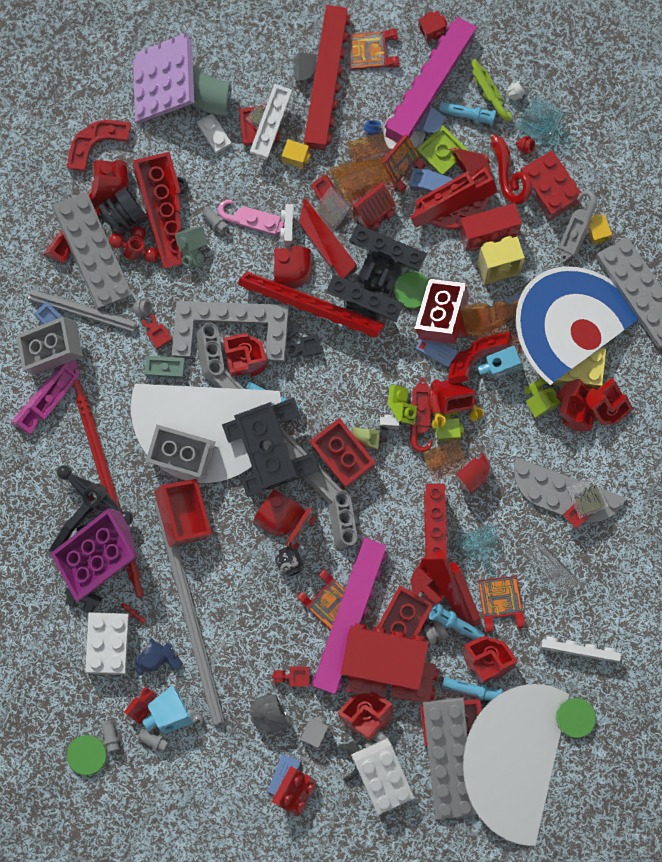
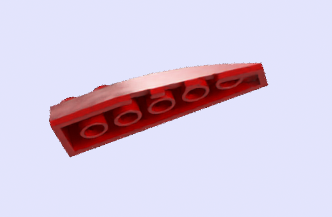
[132,151,182,269]

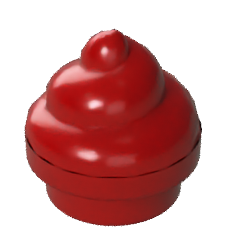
[515,136,535,155]

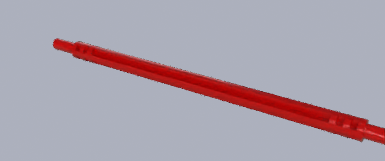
[73,379,144,598]

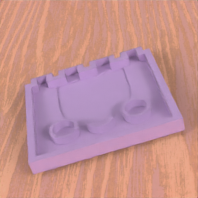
[133,33,194,123]

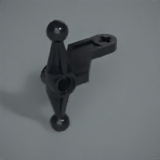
[49,465,133,553]

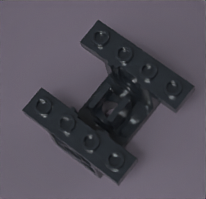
[326,224,427,322]
[222,398,321,497]

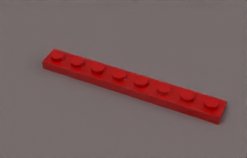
[238,271,385,338]

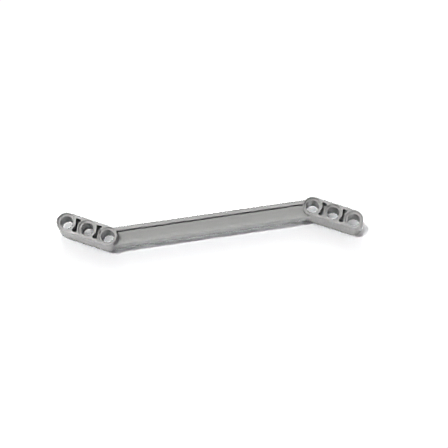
[196,323,357,549]

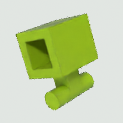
[524,377,561,418]
[436,412,464,443]

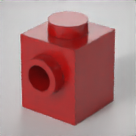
[418,10,448,42]

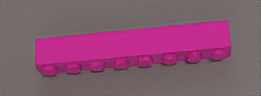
[384,17,477,143]
[311,538,388,694]

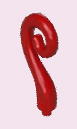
[490,134,532,205]

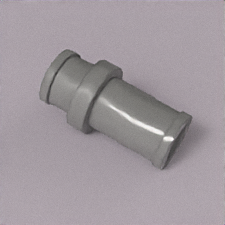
[201,207,229,234]
[101,720,120,753]
[137,729,169,753]

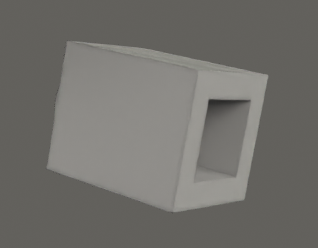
[300,716,328,749]

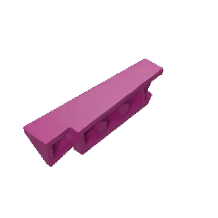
[10,360,79,435]

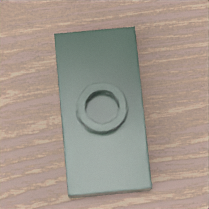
[145,356,185,378]

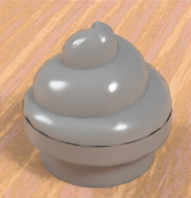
[133,298,153,317]

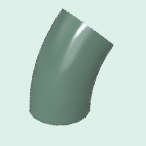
[190,65,232,117]

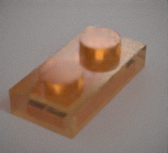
[347,133,388,161]
[422,440,465,471]

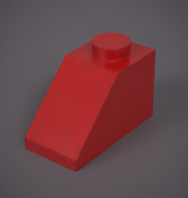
[449,147,492,177]

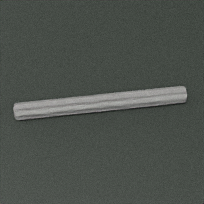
[29,290,137,332]

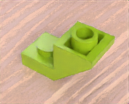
[388,385,417,425]

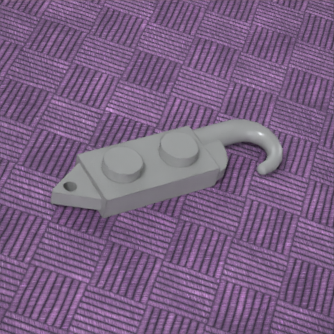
[559,191,597,263]

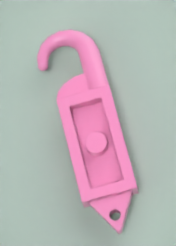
[218,200,284,236]

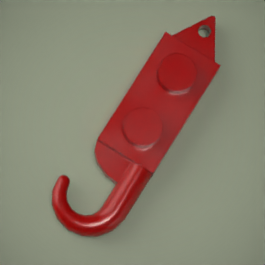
[410,377,433,453]

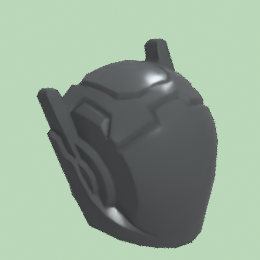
[250,694,292,733]

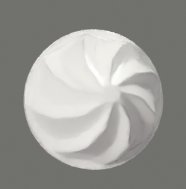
[507,81,526,101]

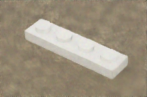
[250,83,292,159]
[540,637,621,663]

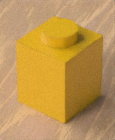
[282,140,311,169]
[587,214,612,246]

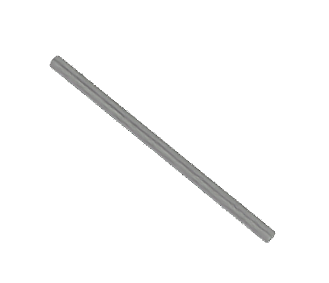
[154,501,224,725]

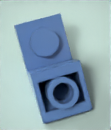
[408,169,453,192]

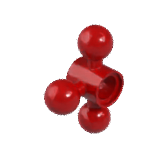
[109,226,159,263]

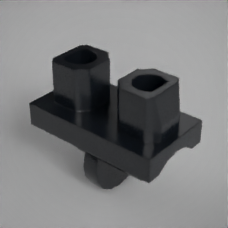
[64,588,103,613]

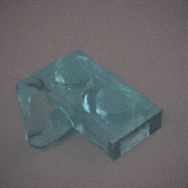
[456,524,500,570]

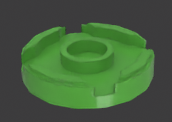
[394,272,429,309]
[556,698,596,738]
[67,735,107,775]

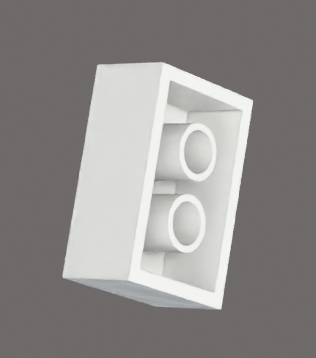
[85,613,129,675]
[351,738,414,815]

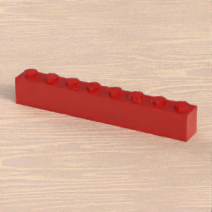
[304,5,351,151]

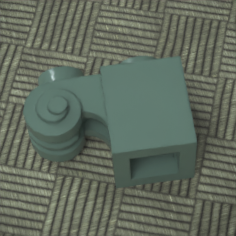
[175,226,208,268]

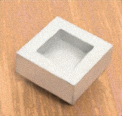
[380,415,399,430]

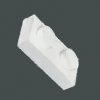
[197,114,232,154]
[280,204,293,246]

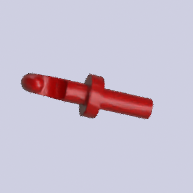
[121,603,146,624]

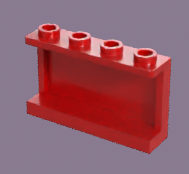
[424,483,447,556]
[341,623,428,690]

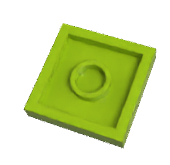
[416,125,469,175]

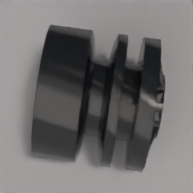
[99,186,148,237]

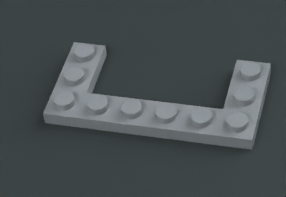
[172,301,289,362]

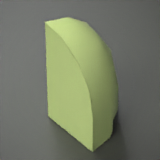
[352,427,380,449]

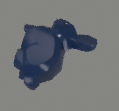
[135,638,183,675]

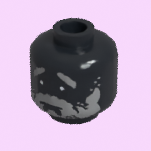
[275,547,303,577]

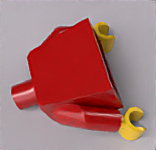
[429,379,484,429]

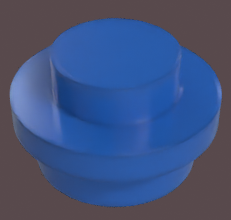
[363,120,382,136]

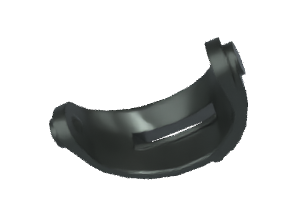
[330,742,360,782]

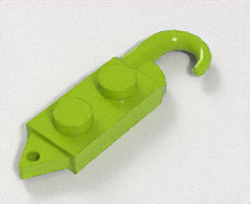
[471,59,512,122]

